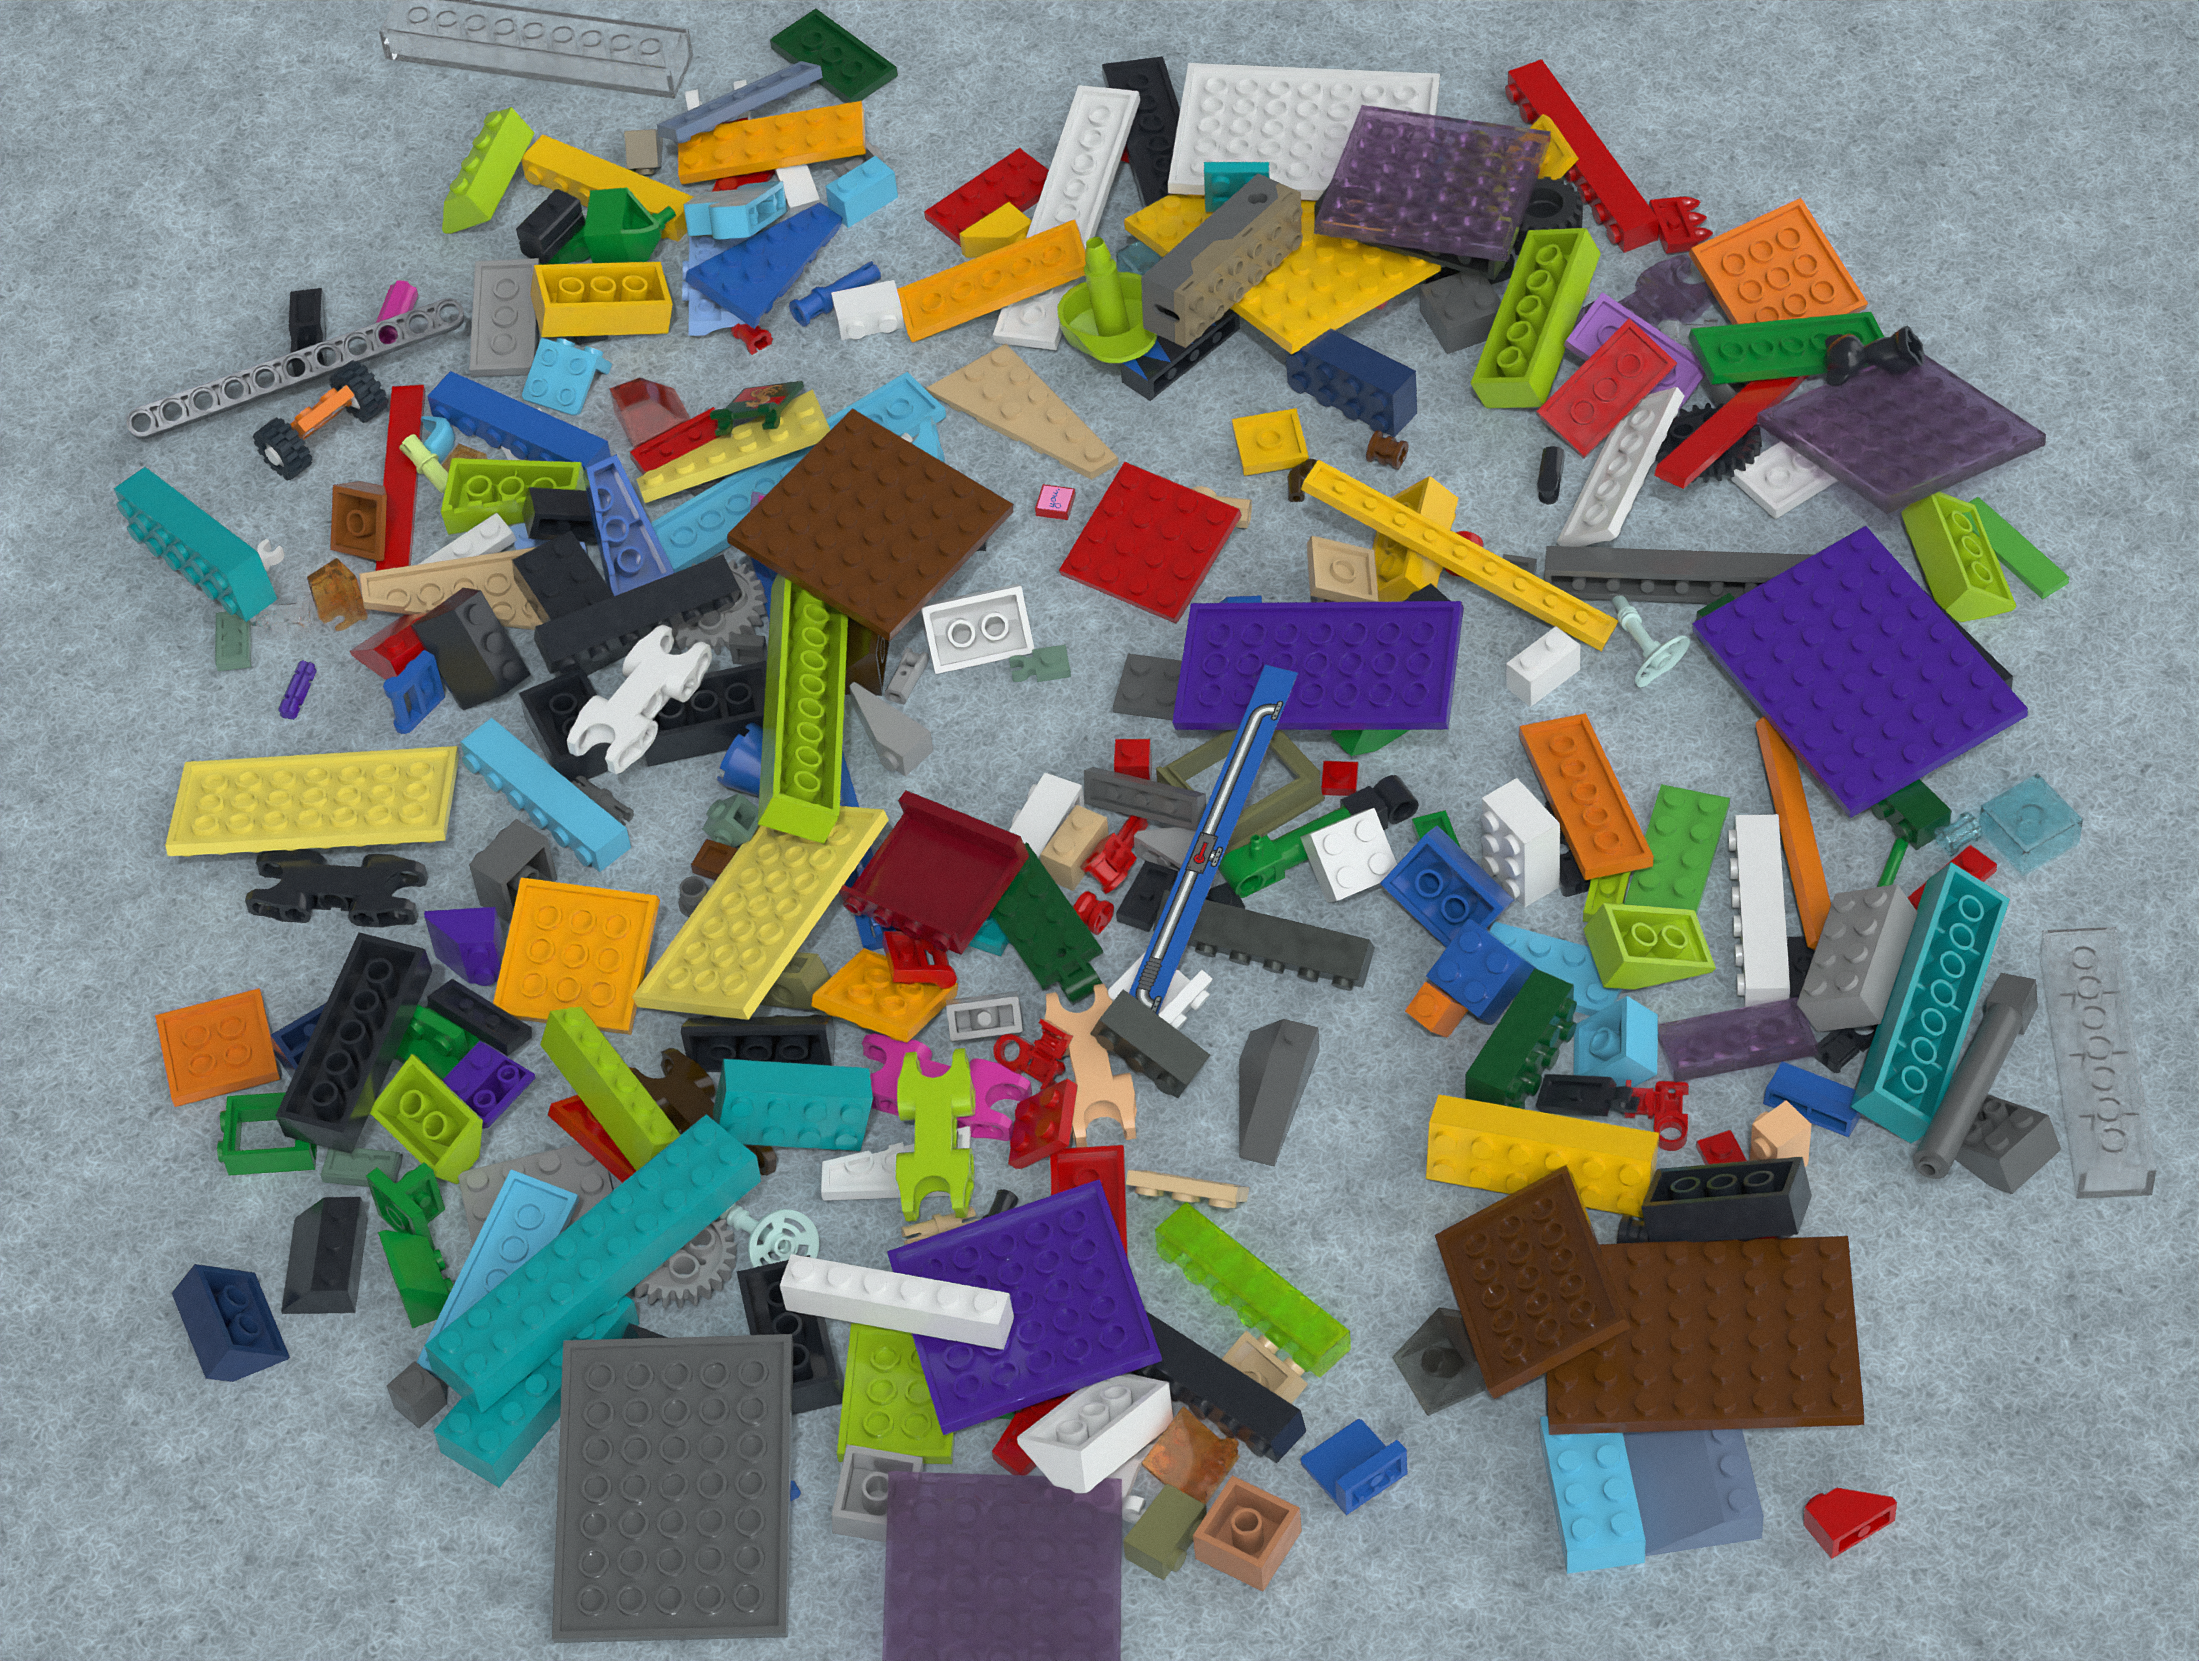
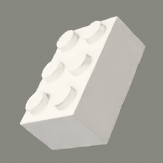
[1480,778,1560,907]

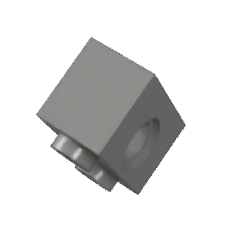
[946,991,1023,1041]

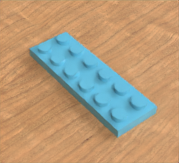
[416,1169,580,1379]

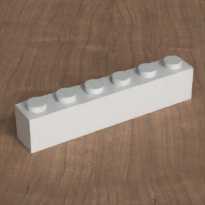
[1728,814,1790,1008]
[780,1254,1014,1350]

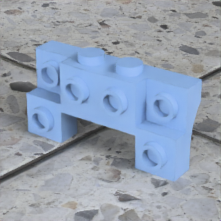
[682,235,753,336]

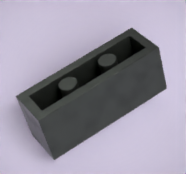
[1090,989,1210,1098]

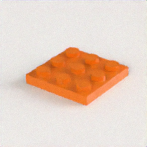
[155,988,280,1107]

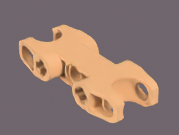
[1045,983,1137,1147]

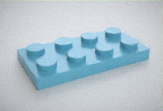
[1490,921,1622,1016]

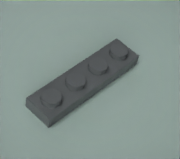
[1084,767,1206,830]

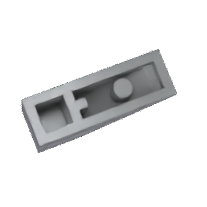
[849,682,933,777]

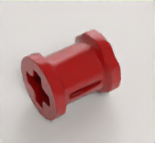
[731,323,773,355]

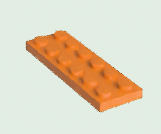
[1519,713,1654,880]

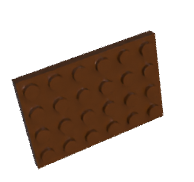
[1435,1165,1631,1399]

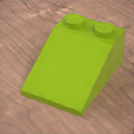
[1583,903,1716,990]

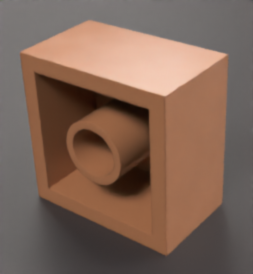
[1193,1475,1302,1592]

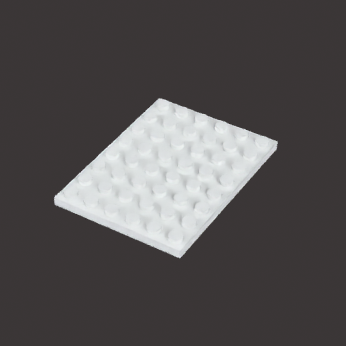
[1168,63,1440,205]

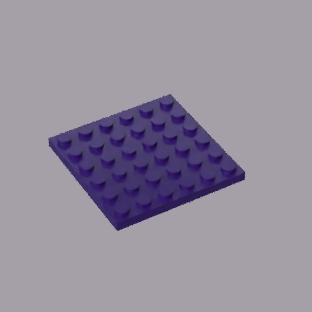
[887,1179,1162,1435]

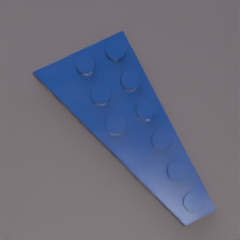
[685,202,843,329]

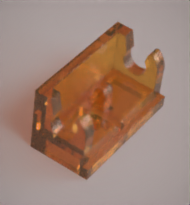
[307,558,368,631]

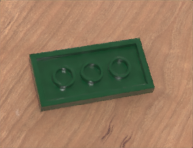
[770,8,898,103]

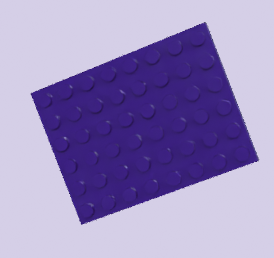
[1692,526,2028,818]

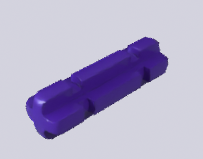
[278,660,317,720]

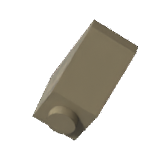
[624,129,663,175]

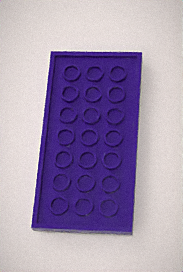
[1172,601,1464,730]

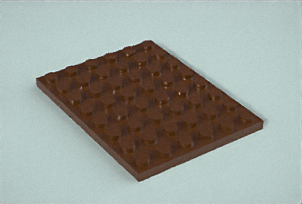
[1547,1236,1864,1435]

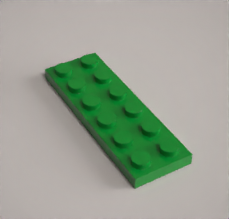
[1688,312,1884,385]

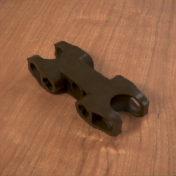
[629,1048,777,1176]

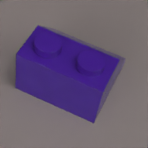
[424,907,506,986]

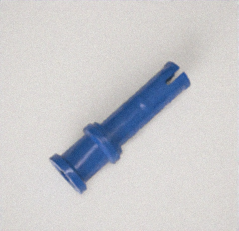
[789,261,881,327]

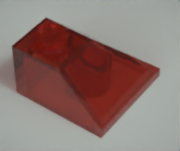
[609,377,691,449]

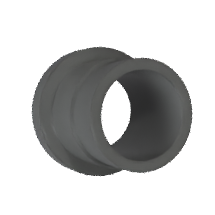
[678,876,708,917]

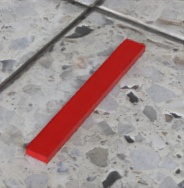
[1654,375,1810,489]
[375,385,426,571]

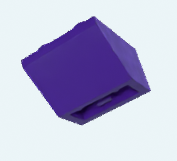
[442,1041,536,1129]

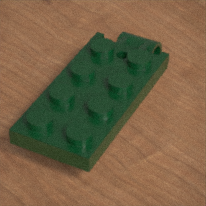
[990,842,1103,1005]

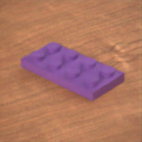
[1564,292,1706,412]

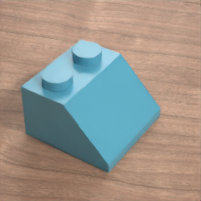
[1574,996,1658,1087]

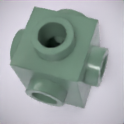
[702,793,759,847]

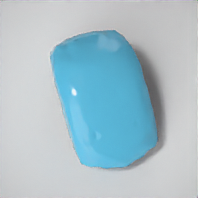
[421,416,455,464]

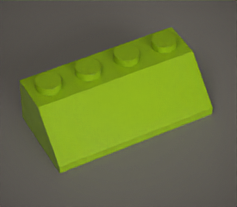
[442,107,535,234]
[1901,487,2017,622]

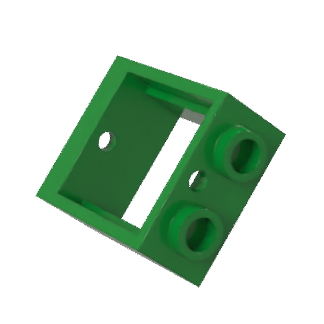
[217,1092,317,1176]

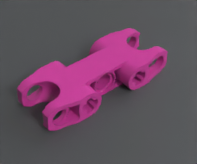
[861,1034,1032,1141]

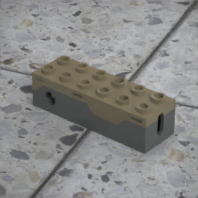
[1141,174,1303,348]

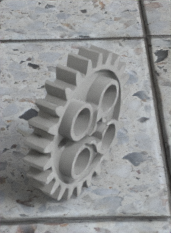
[671,559,767,655]
[635,1219,736,1309]

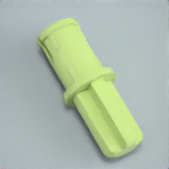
[399,434,448,493]

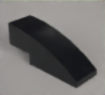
[289,288,327,377]

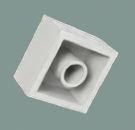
[1300,808,1397,903]

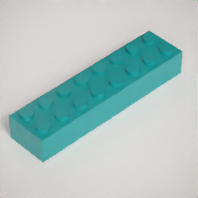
[1850,862,2010,1144]

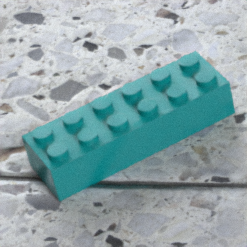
[113,467,278,622]
[433,1295,640,1488]

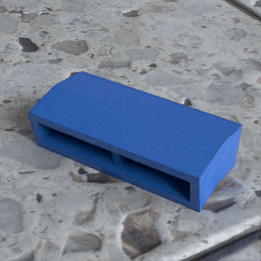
[1763,1061,1862,1137]

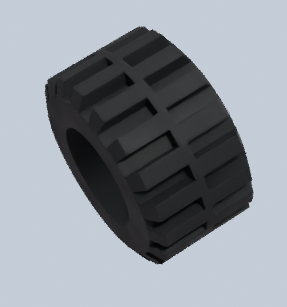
[1508,176,1583,256]

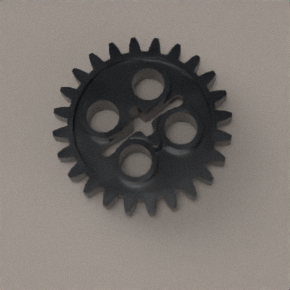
[1655,403,1762,483]

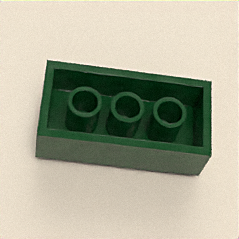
[1465,968,1577,1109]

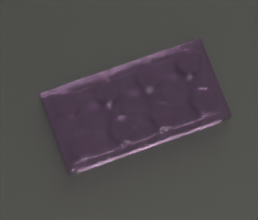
[1658,997,1818,1083]

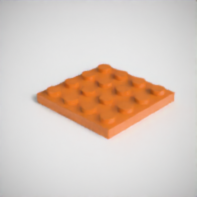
[1689,198,1868,325]

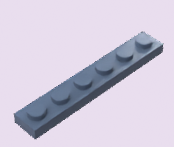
[657,61,823,143]

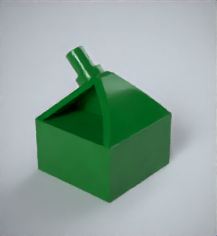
[584,187,676,263]

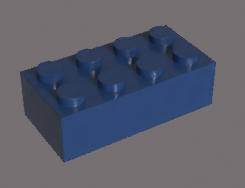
[1285,328,1417,437]

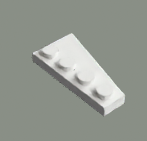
[821,1126,971,1201]

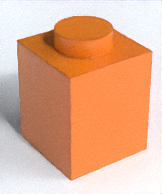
[1405,981,1468,1038]

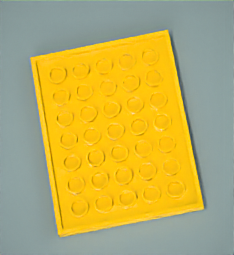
[1124,194,1441,354]

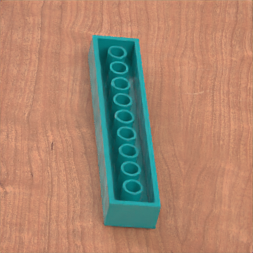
[424,1114,761,1414]

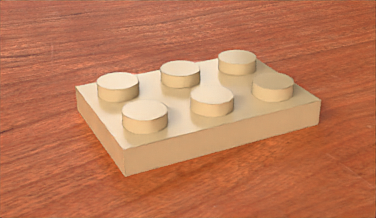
[1126,1170,1249,1208]

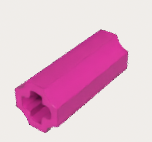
[376,280,418,344]

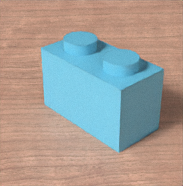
[825,156,898,228]

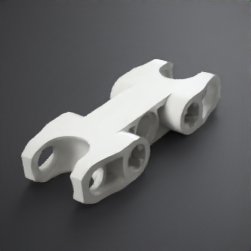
[567,625,712,774]

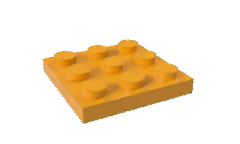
[811,948,958,1043]

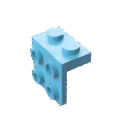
[522,337,612,416]

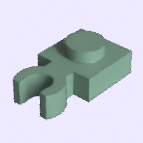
[1009,644,1071,682]

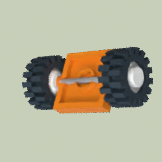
[253,360,388,481]

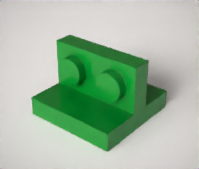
[394,1004,485,1080]
[366,1162,445,1251]

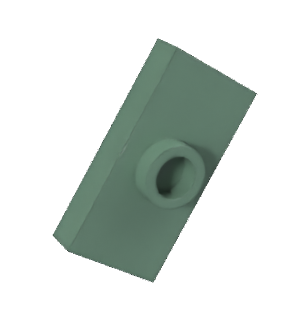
[215,611,251,671]
[320,1148,402,1187]

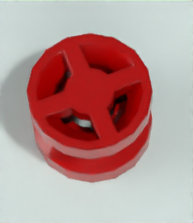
[1073,891,1114,935]

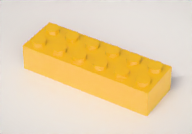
[1426,1094,1659,1218]

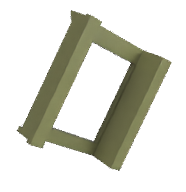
[1156,730,1325,858]

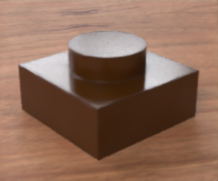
[691,839,738,881]

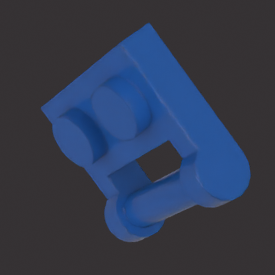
[383,650,445,734]

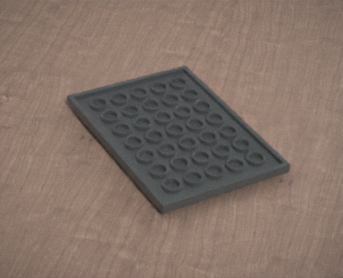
[552,1334,793,1643]

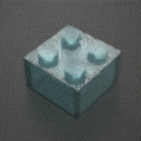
[1978,773,2083,876]

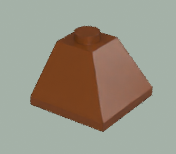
[330,481,387,561]

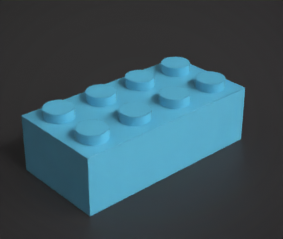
[1540,1416,1646,1574]

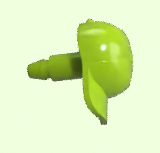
[1057,237,1157,363]

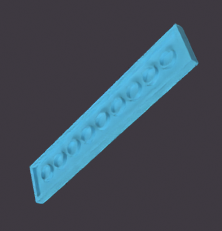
[651,372,946,573]

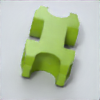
[896,1048,976,1222]

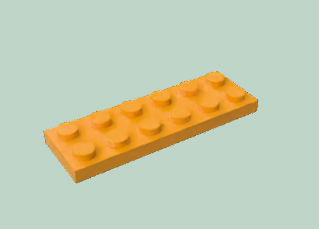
[678,101,866,185]
[897,219,1086,343]

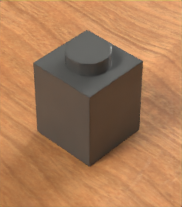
[387,1361,447,1429]

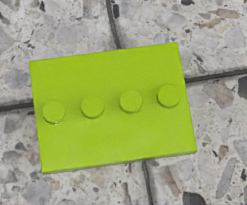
[837,1323,955,1464]

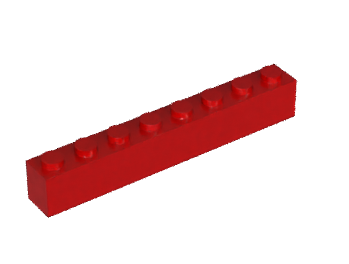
[1505,59,1659,253]

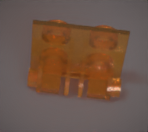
[1141,1406,1240,1505]

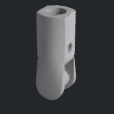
[884,647,929,705]

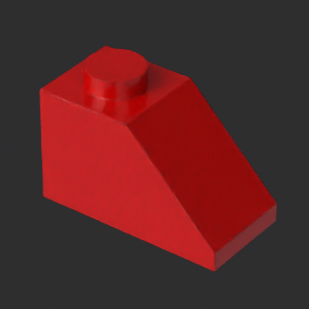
[1803,1487,1897,1559]

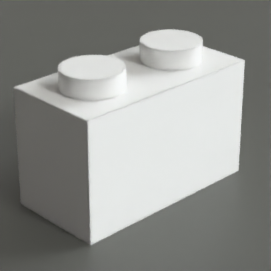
[831,280,904,340]
[1506,626,1580,707]

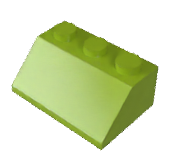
[370,1054,483,1184]

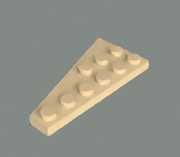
[925,343,1119,480]
[359,547,543,630]

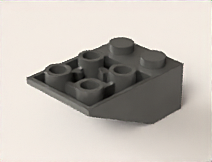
[1955,1094,2061,1194]

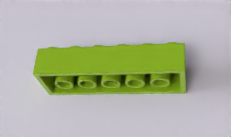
[1470,228,1601,408]

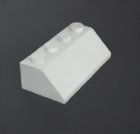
[1017,1373,1174,1493]

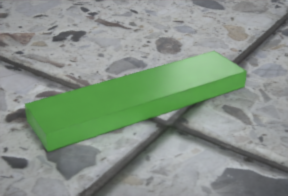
[1962,497,2069,600]

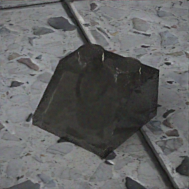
[1392,1307,1487,1416]

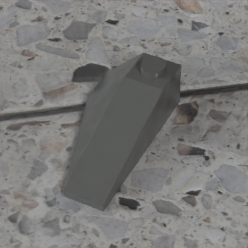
[1239,1019,1320,1167]

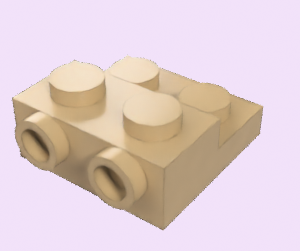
[1222,1331,1308,1404]

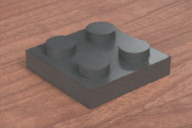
[1113,653,1182,721]

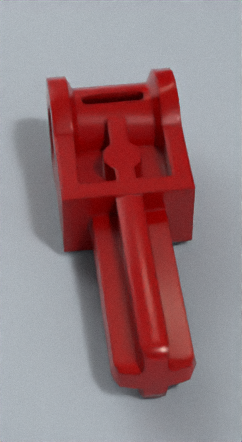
[1081,815,1148,894]

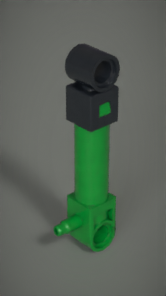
[1218,775,1419,898]

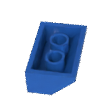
[1380,826,1514,948]

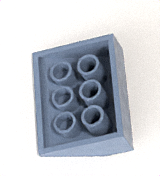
[1623,1429,1764,1556]

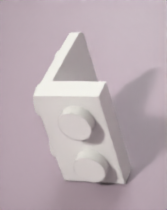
[1108,952,1213,1030]

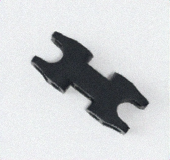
[245,849,428,928]

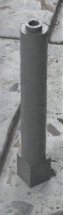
[1913,973,2038,1179]

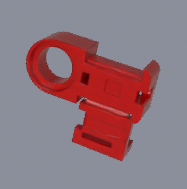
[993,1019,1074,1090]
[1625,1080,1689,1151]

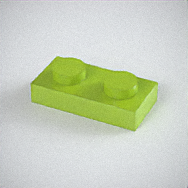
[1583,871,1632,922]

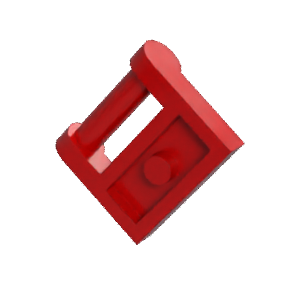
[882,931,957,989]

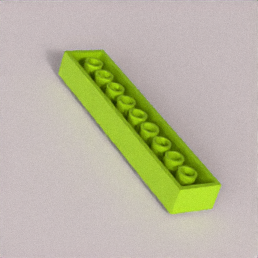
[757,574,848,844]

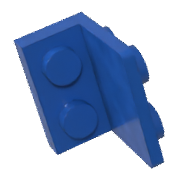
[1300,1419,1408,1516]

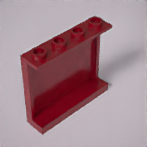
[839,790,1029,955]

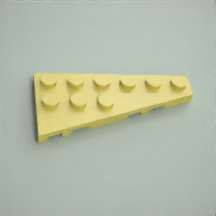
[636,389,830,503]

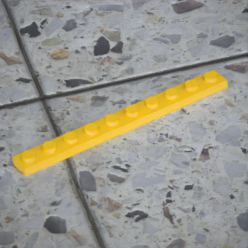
[1301,459,1619,652]

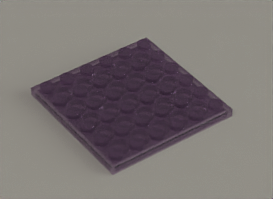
[1314,105,1551,262]
[1757,354,2046,514]
[882,1471,1122,1661]

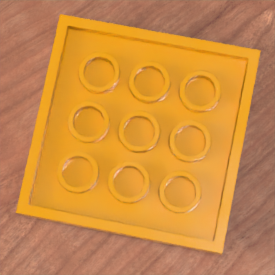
[493,878,660,1035]

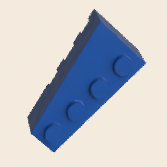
[583,454,675,596]

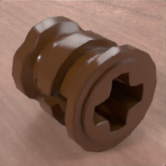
[1366,430,1409,470]

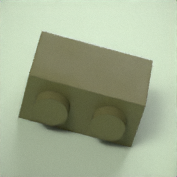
[1123,1483,1207,1581]

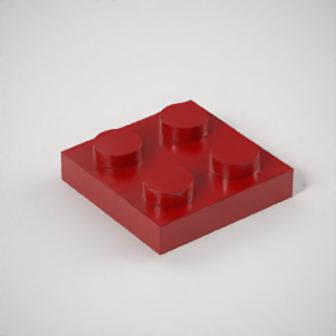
[1008,1078,1078,1169]

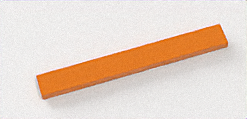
[1755,716,1831,950]

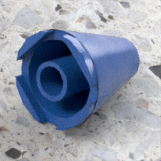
[717,723,763,797]

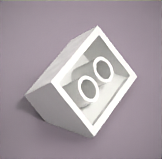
[920,584,1034,674]

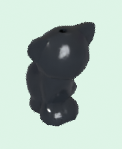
[1823,326,1924,387]

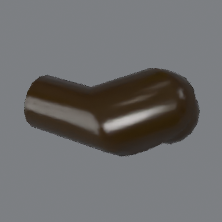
[1287,458,1317,502]

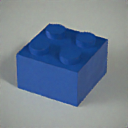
[1426,918,1536,1025]

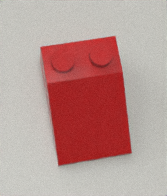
[350,613,427,680]

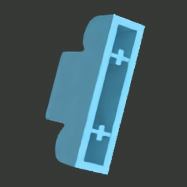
[683,181,787,239]

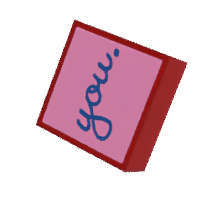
[1035,484,1076,520]

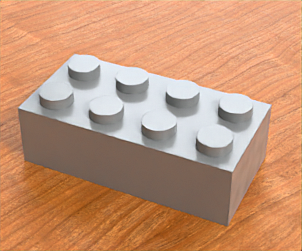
[1797,884,1918,1032]

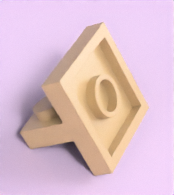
[1306,536,1379,602]

